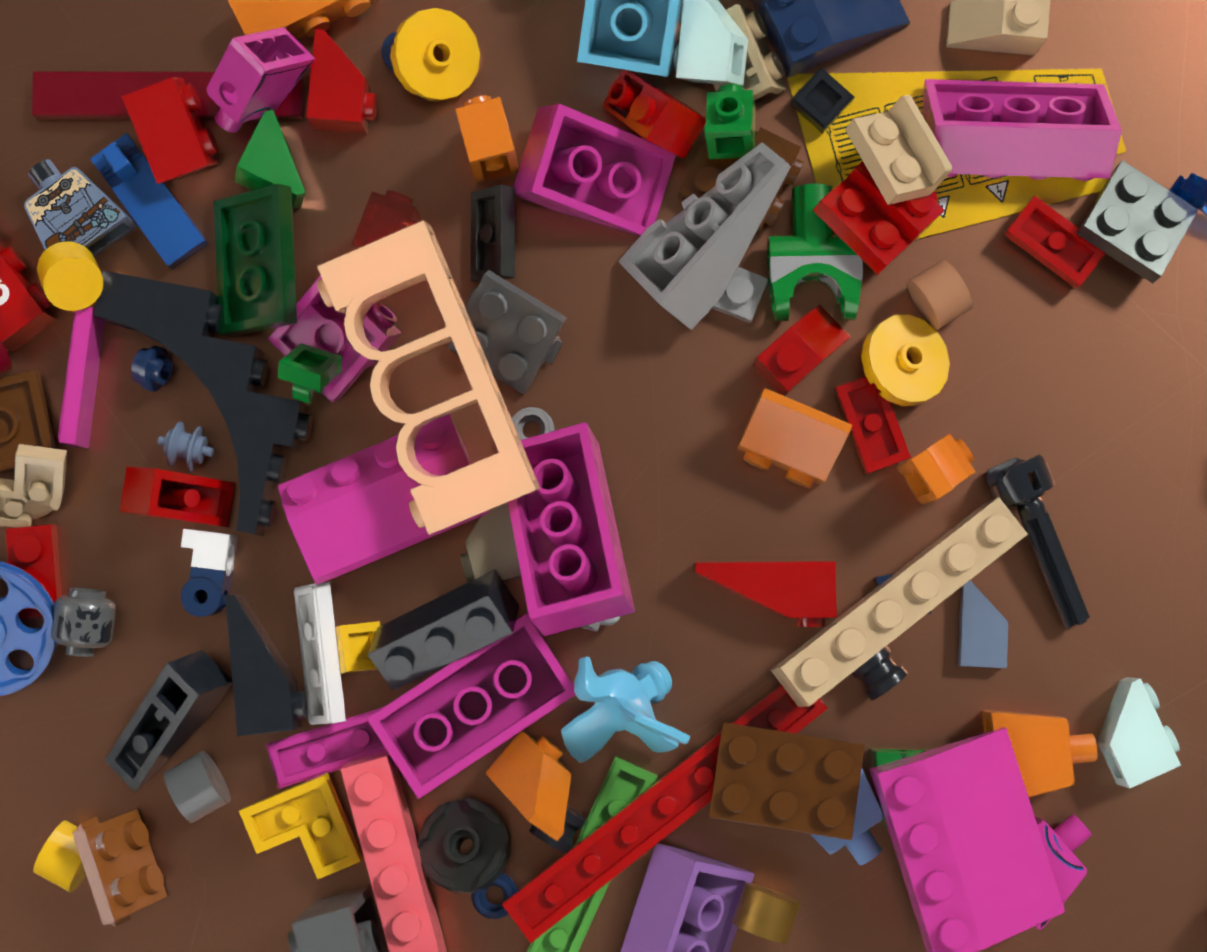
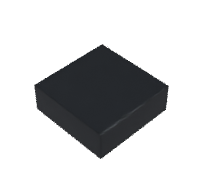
[790,67,855,134]

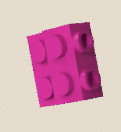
[268,275,401,402]

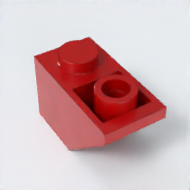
[602,69,706,159]

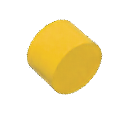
[37,241,103,311]
[33,820,86,893]

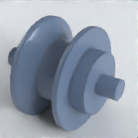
[157,422,214,471]

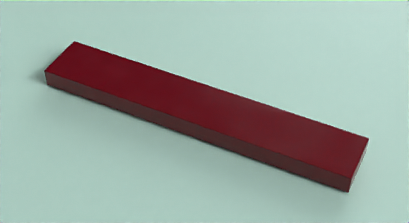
[32,71,305,120]

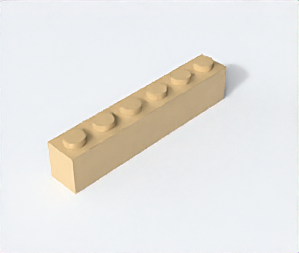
[771,497,1028,707]

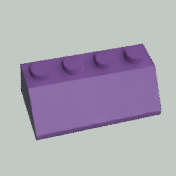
[620,844,755,952]

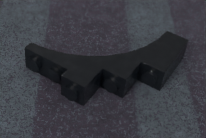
[94,271,313,536]

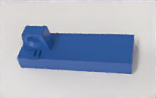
[90,133,209,270]

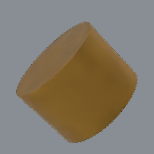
[732,882,801,944]

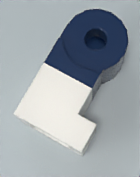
[181,529,238,617]

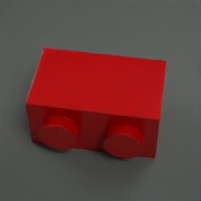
[121,77,219,184]

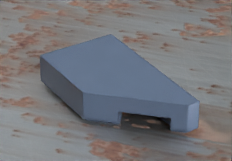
[957,581,1008,668]

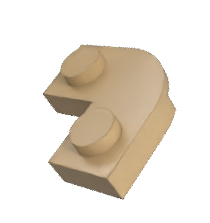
[0,444,67,528]

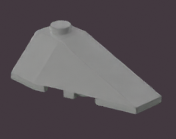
[618,142,791,330]

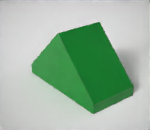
[234,109,306,210]

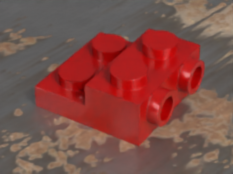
[813,161,945,275]

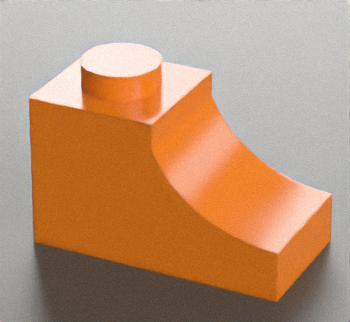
[896,433,976,506]

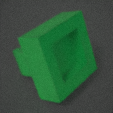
[278,343,342,404]

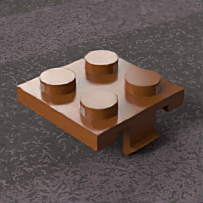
[72,809,168,926]

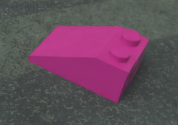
[513,103,676,237]

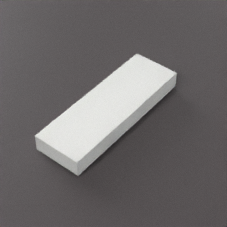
[294,582,346,725]

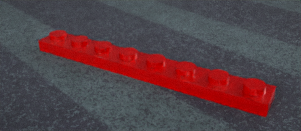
[502,684,828,943]

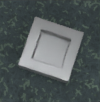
[712,267,768,324]

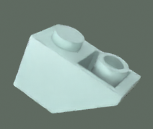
[673,0,748,86]
[1097,677,1181,789]

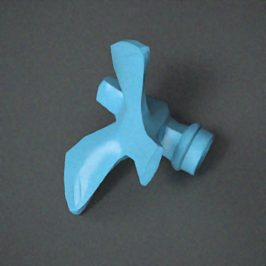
[561,657,690,763]

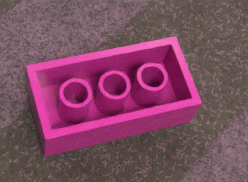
[498,422,635,636]
[367,613,576,799]

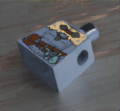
[24,159,138,258]

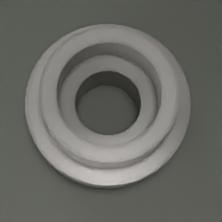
[512,407,555,440]

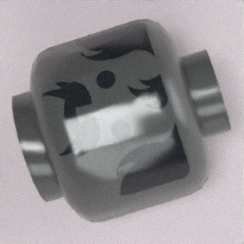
[51,588,116,657]

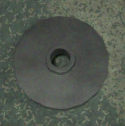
[418,798,511,893]

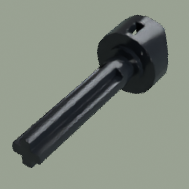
[986,455,1090,628]

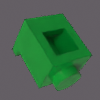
[705,83,756,159]

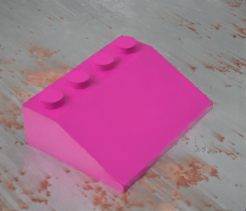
[869,727,1065,952]

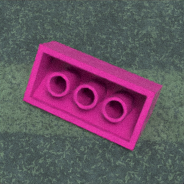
[923,79,1122,181]
[278,414,490,585]

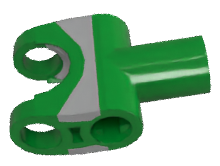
[767,183,863,321]

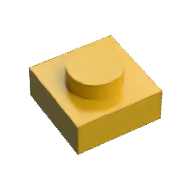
[335,621,380,674]

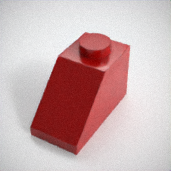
[306,29,377,135]
[753,304,850,396]
[119,466,235,528]

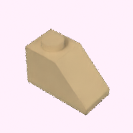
[946,0,1051,56]

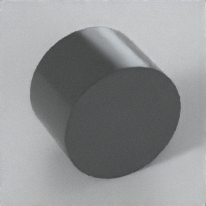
[164,751,231,823]

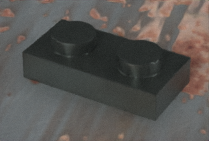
[471,185,515,283]

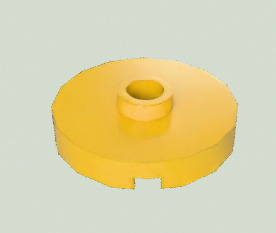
[390,8,480,102]
[861,314,950,406]

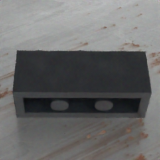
[367,569,519,691]

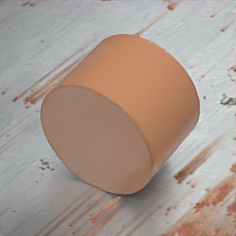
[907,260,973,330]

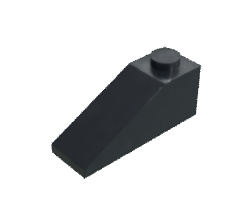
[225,595,307,736]
[104,650,232,792]

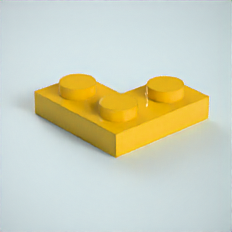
[239,772,363,880]

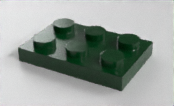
[214,184,297,337]

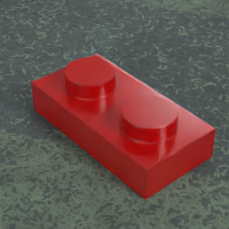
[1003,195,1105,289]
[834,377,911,475]
[5,524,62,620]

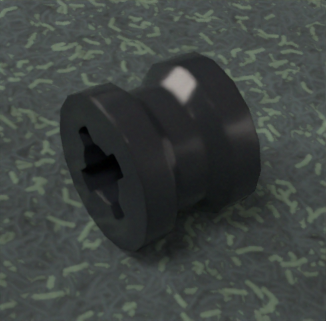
[851,646,908,700]
[529,806,587,853]

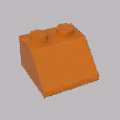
[736,388,853,488]

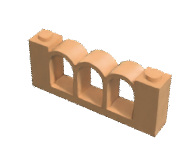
[317,220,541,534]

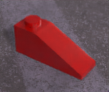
[693,561,837,627]

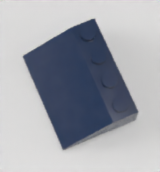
[751,0,910,78]

